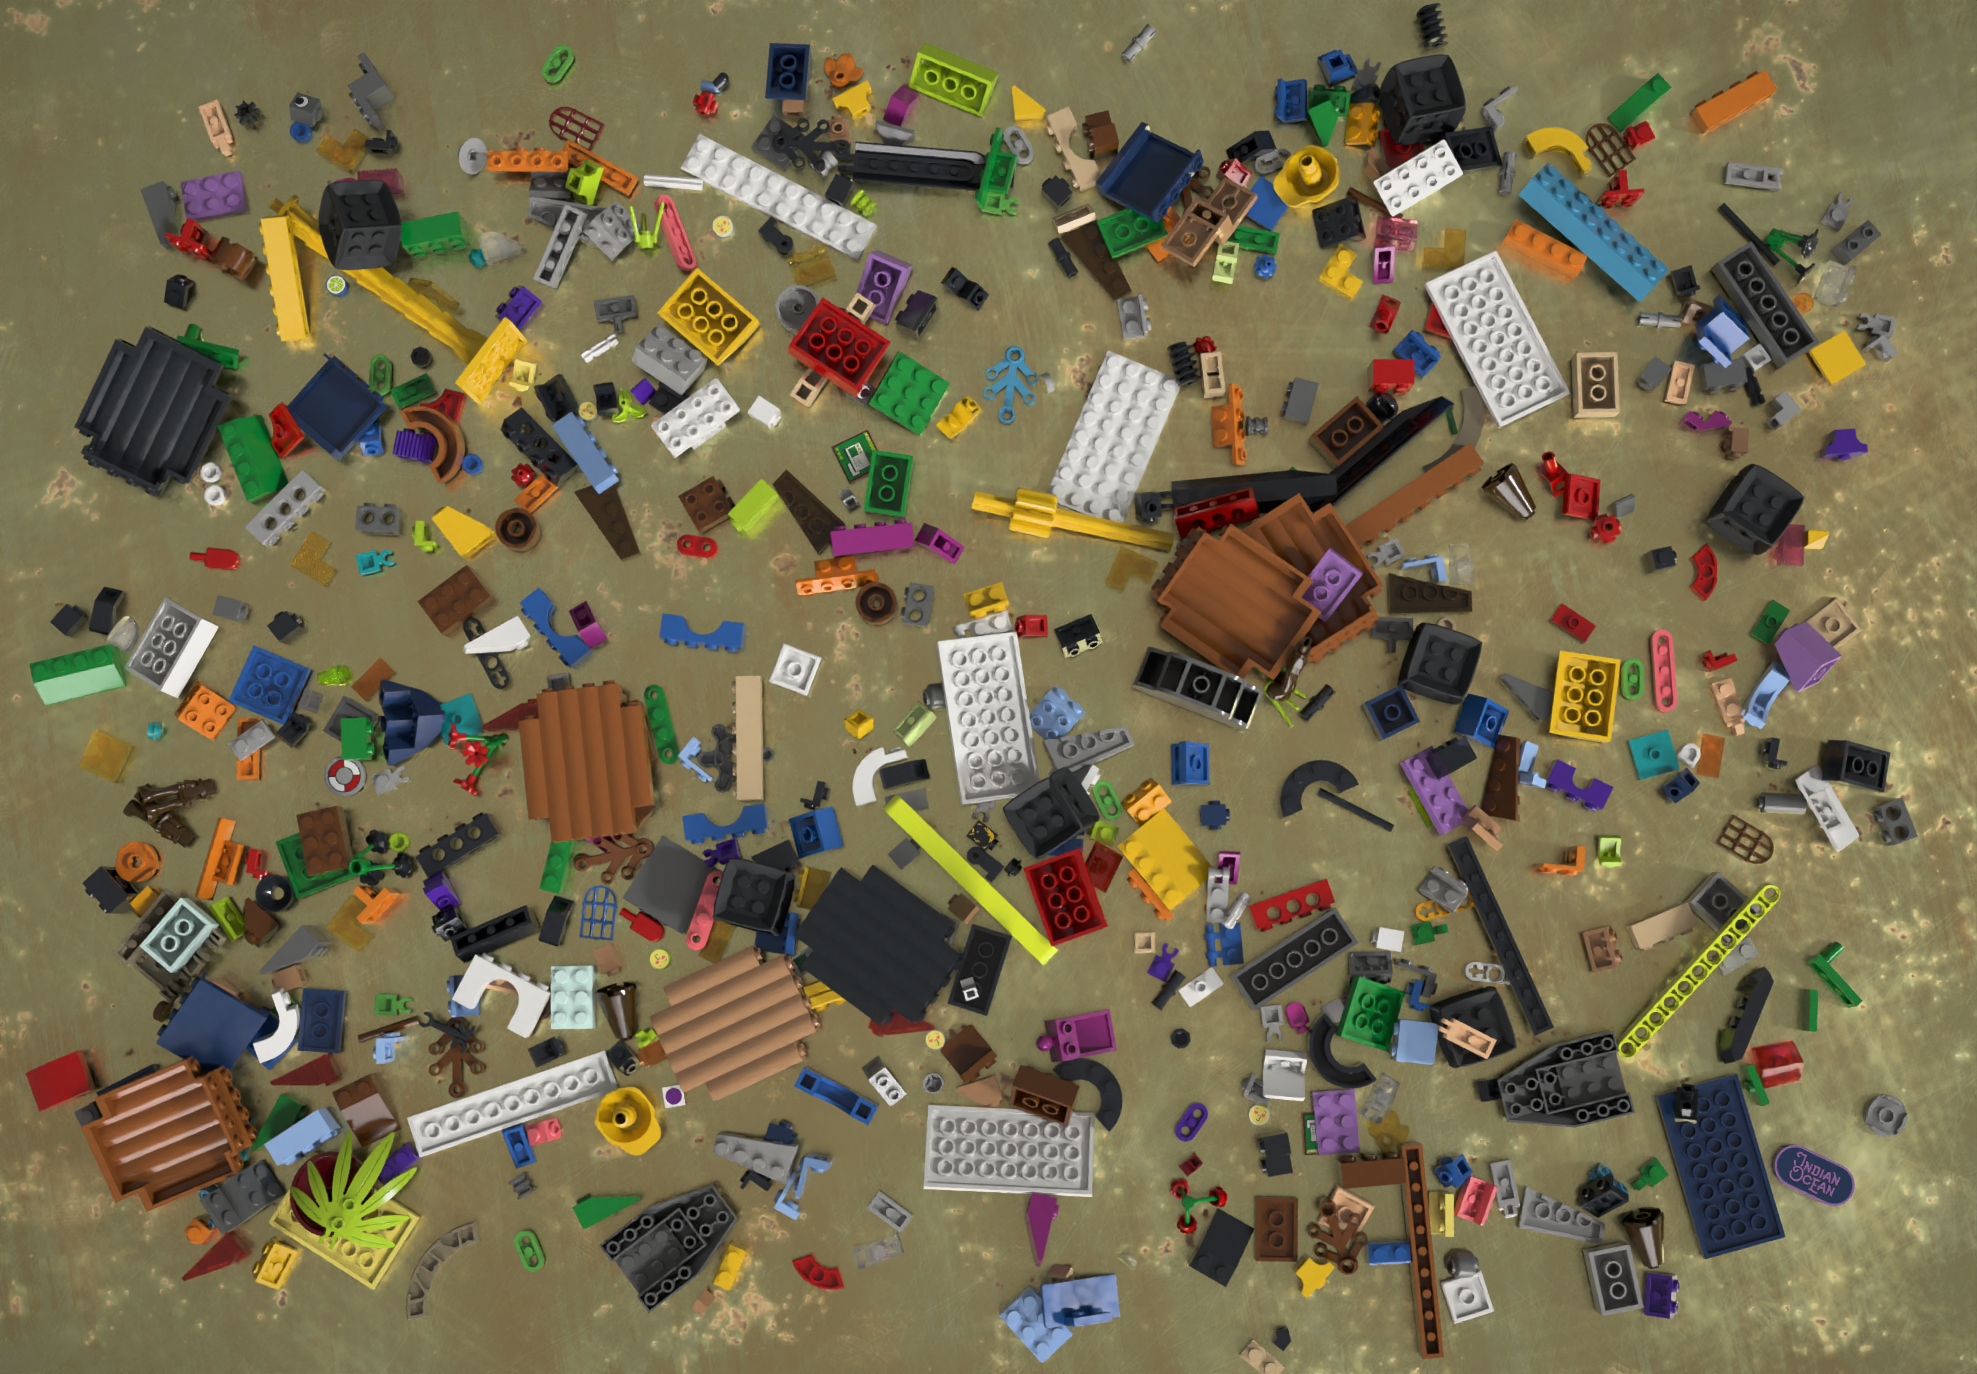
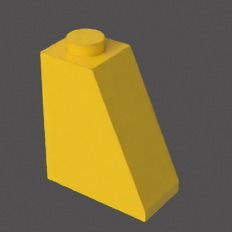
[431,506,497,559]

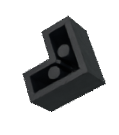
[1256,1130,1293,1177]

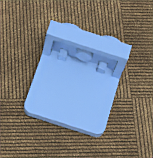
[1029,685,1086,740]
[1390,1019,1438,1065]

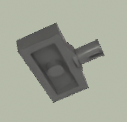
[594,295,637,333]
[1371,617,1413,653]

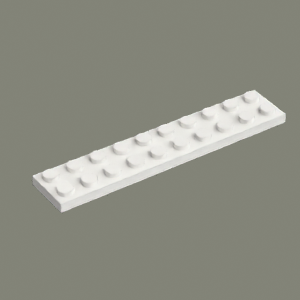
[680,134,877,261]
[407,1050,618,1158]

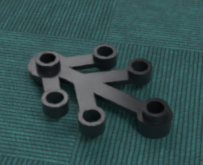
[772,118,850,172]

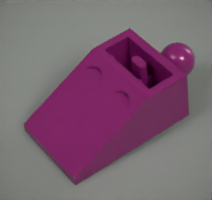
[1036,1009,1117,1062]
[1024,1192,1059,1267]

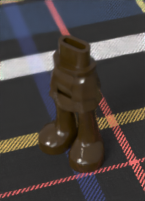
[1266,637,1312,701]
[137,778,215,824]
[123,783,195,848]

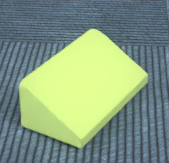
[892,700,937,747]

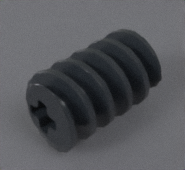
[1416,3,1448,50]
[1167,341,1202,387]

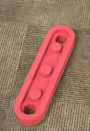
[654,195,696,272]
[1650,630,1677,712]
[686,871,723,951]

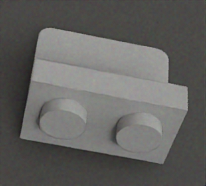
[584,201,642,260]

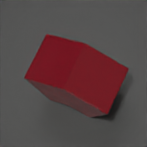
[1178,1153,1203,1177]

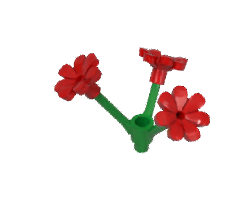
[448,723,507,796]

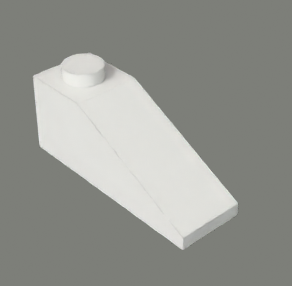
[463,616,531,654]

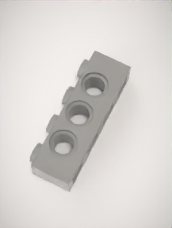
[533,204,588,289]
[245,469,325,547]

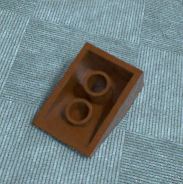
[332,1073,401,1147]

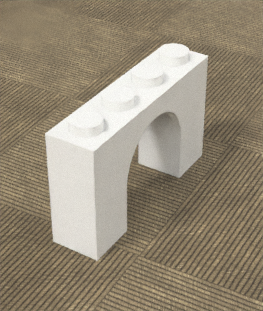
[452,953,551,1038]

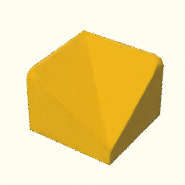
[1802,529,1829,549]
[844,709,874,740]

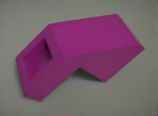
[1680,410,1732,433]

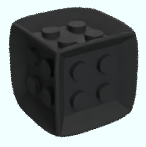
[1380,54,1466,145]
[318,180,402,270]
[1706,464,1805,555]
[1397,622,1483,705]
[1003,767,1100,859]
[713,857,795,936]
[1429,986,1517,1069]

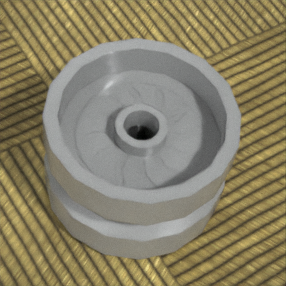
[776,285,819,334]

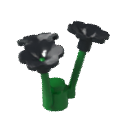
[1766,228,1819,285]
[349,829,412,886]

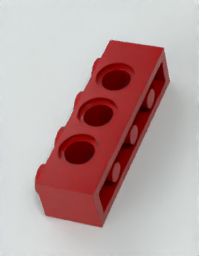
[1173,487,1260,539]
[1247,879,1335,932]

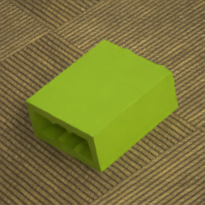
[728,478,780,534]

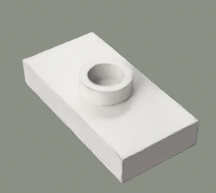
[1178,967,1224,1007]

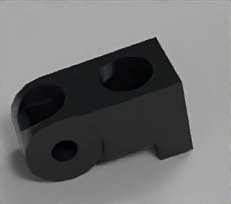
[758,216,794,256]
[967,846,1004,883]

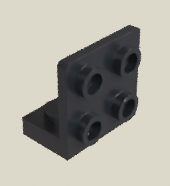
[1312,197,1366,249]

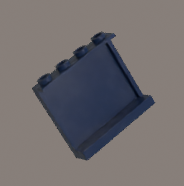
[1095,122,1204,223]
[280,353,388,461]
[156,971,270,1072]

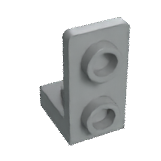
[1481,85,1518,132]
[862,1056,906,1106]

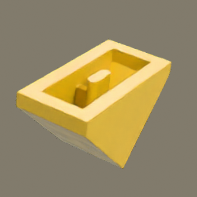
[1012,85,1046,122]

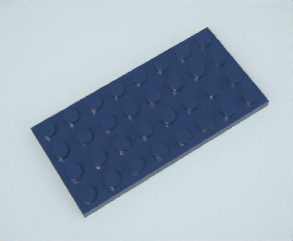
[1655,1073,1785,1259]

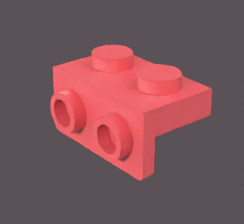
[1454,1175,1497,1226]

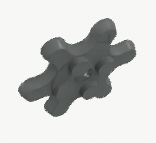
[697,724,774,792]

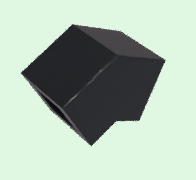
[1272,1326,1291,1351]

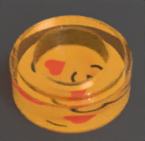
[1792,293,1814,314]

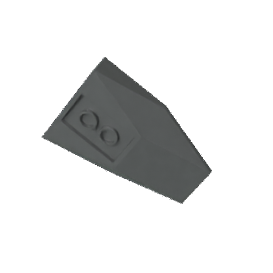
[1497,1030,1635,1128]
[599,1185,738,1313]

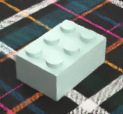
[140,898,220,973]
[551,965,596,1029]

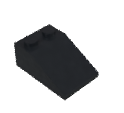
[1431,126,1502,176]
[1822,740,1890,793]
[1187,1208,1254,1287]

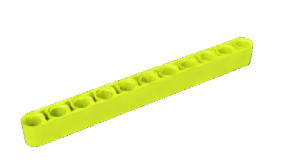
[882,794,1058,965]
[1617,882,1781,1058]

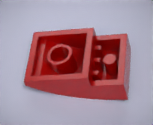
[26,1050,96,1112]

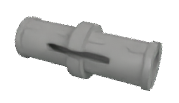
[1121,24,1156,63]
[1498,152,1517,195]
[1638,312,1682,328]

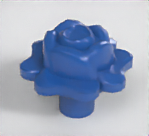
[1253,254,1277,279]

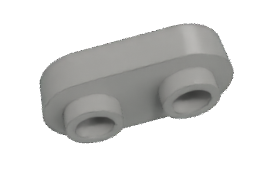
[1003,126,1034,164]

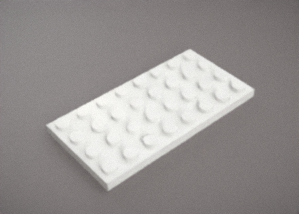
[1424,251,1570,428]
[1047,351,1181,522]
[936,632,1040,805]
[923,1105,1094,1197]

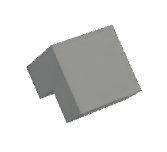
[1767,391,1801,431]

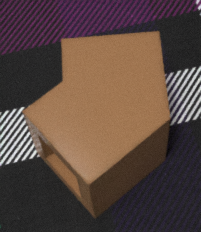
[692,1289,716,1316]

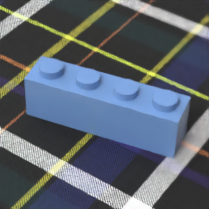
[551,412,619,494]

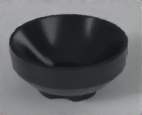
[255,875,294,912]

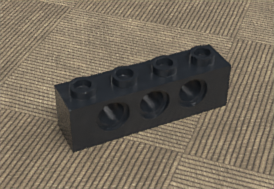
[500,407,578,487]
[415,812,503,878]

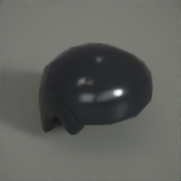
[1366,392,1399,424]

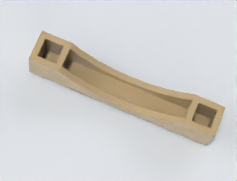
[790,293,876,407]

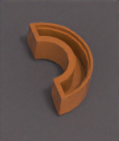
[400,406,465,484]

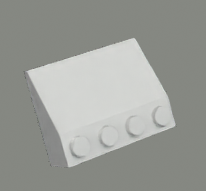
[124,597,218,698]

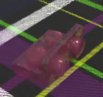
[1374,216,1418,252]
[1774,524,1805,566]

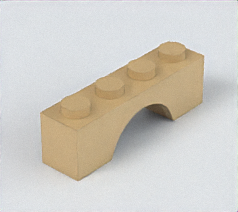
[1045,106,1101,193]

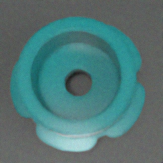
[469,248,486,268]
[147,721,162,741]

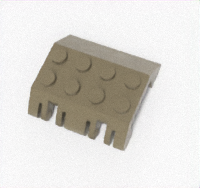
[112,889,227,1003]

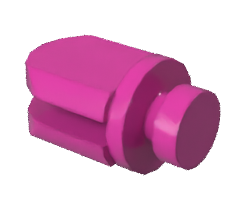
[1286,1002,1310,1035]

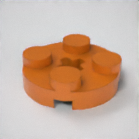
[115,842,159,882]

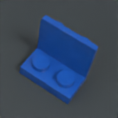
[754,912,801,956]

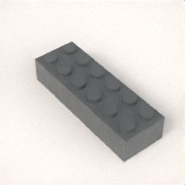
[1711,241,1820,369]
[1229,908,1358,1011]

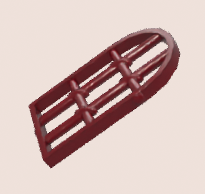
[549,106,604,151]

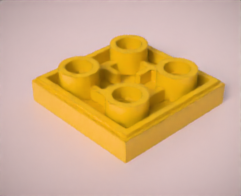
[1809,330,1866,386]

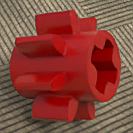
[692,91,718,116]

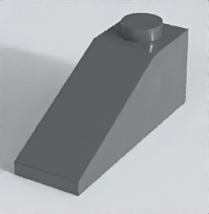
[140,181,176,250]
[1498,673,1554,723]

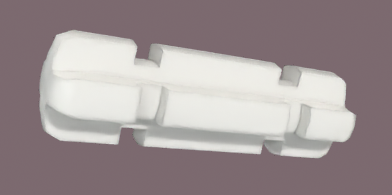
[581,333,619,362]
[1222,892,1251,929]

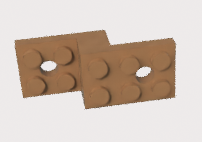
[1161,177,1258,267]

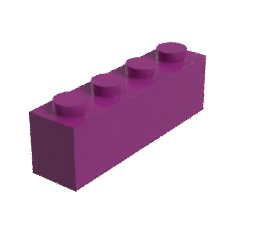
[829,519,915,556]

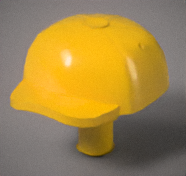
[1273,145,1340,207]
[595,1087,661,1156]

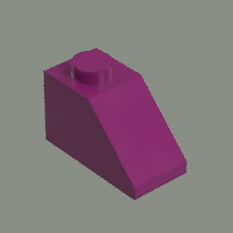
[914,523,964,564]
[569,601,607,649]

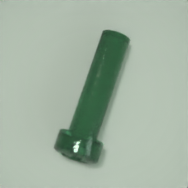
[1446,406,1458,435]

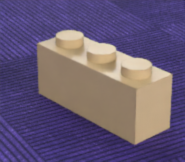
[1626,902,1698,951]

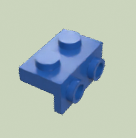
[1275,78,1307,123]
[1392,330,1441,379]

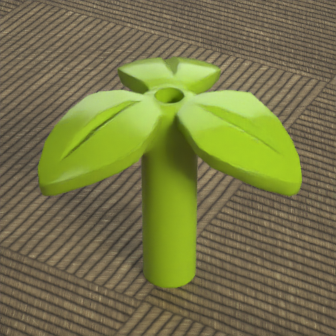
[612,388,646,423]

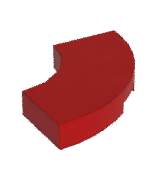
[1690,543,1718,601]
[792,1253,844,1290]

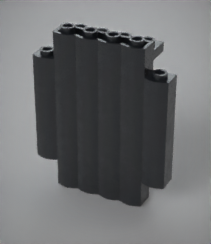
[74,326,234,497]
[794,865,964,1026]

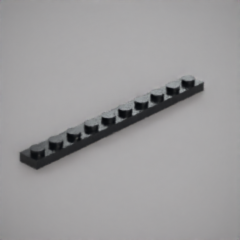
[1447,836,1554,1036]

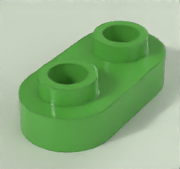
[541,45,574,83]
[369,354,392,396]
[1621,658,1644,700]
[1093,781,1122,820]
[514,1230,544,1272]

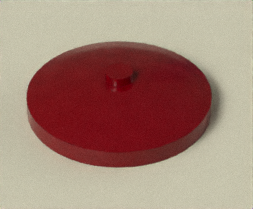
[290,1151,375,1237]

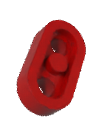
[677,534,718,559]

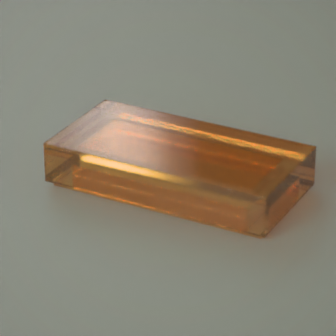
[351,658,396,701]
[1697,734,1725,778]

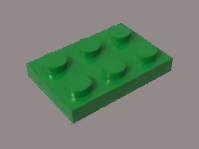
[1096,208,1168,259]

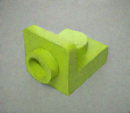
[1087,820,1119,847]

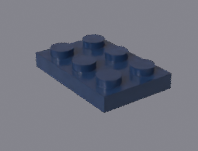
[297,988,346,1053]

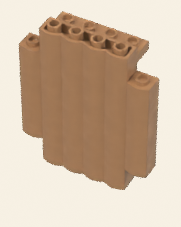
[650,945,820,1101]

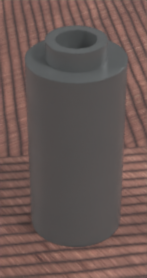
[1756,792,1807,815]

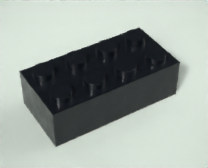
[947,924,1012,1016]

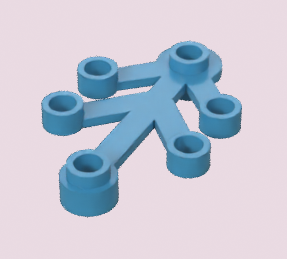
[983,346,1038,424]

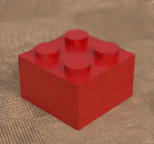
[1368,359,1414,395]

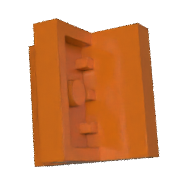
[352,885,400,924]

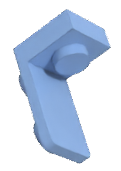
[1400,554,1448,584]
[678,737,714,782]
[1518,741,1547,788]
[773,1169,801,1220]

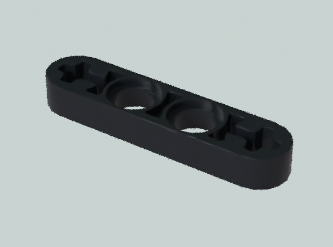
[463,617,511,690]

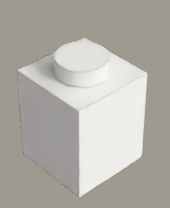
[748,395,781,429]
[1371,927,1404,952]

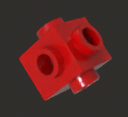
[1589,513,1621,544]

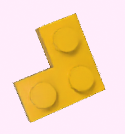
[1318,244,1363,300]

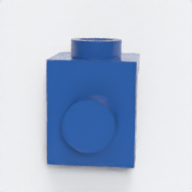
[359,422,384,456]
[1406,979,1430,1012]

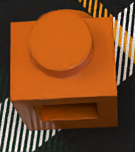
[183,1216,217,1245]

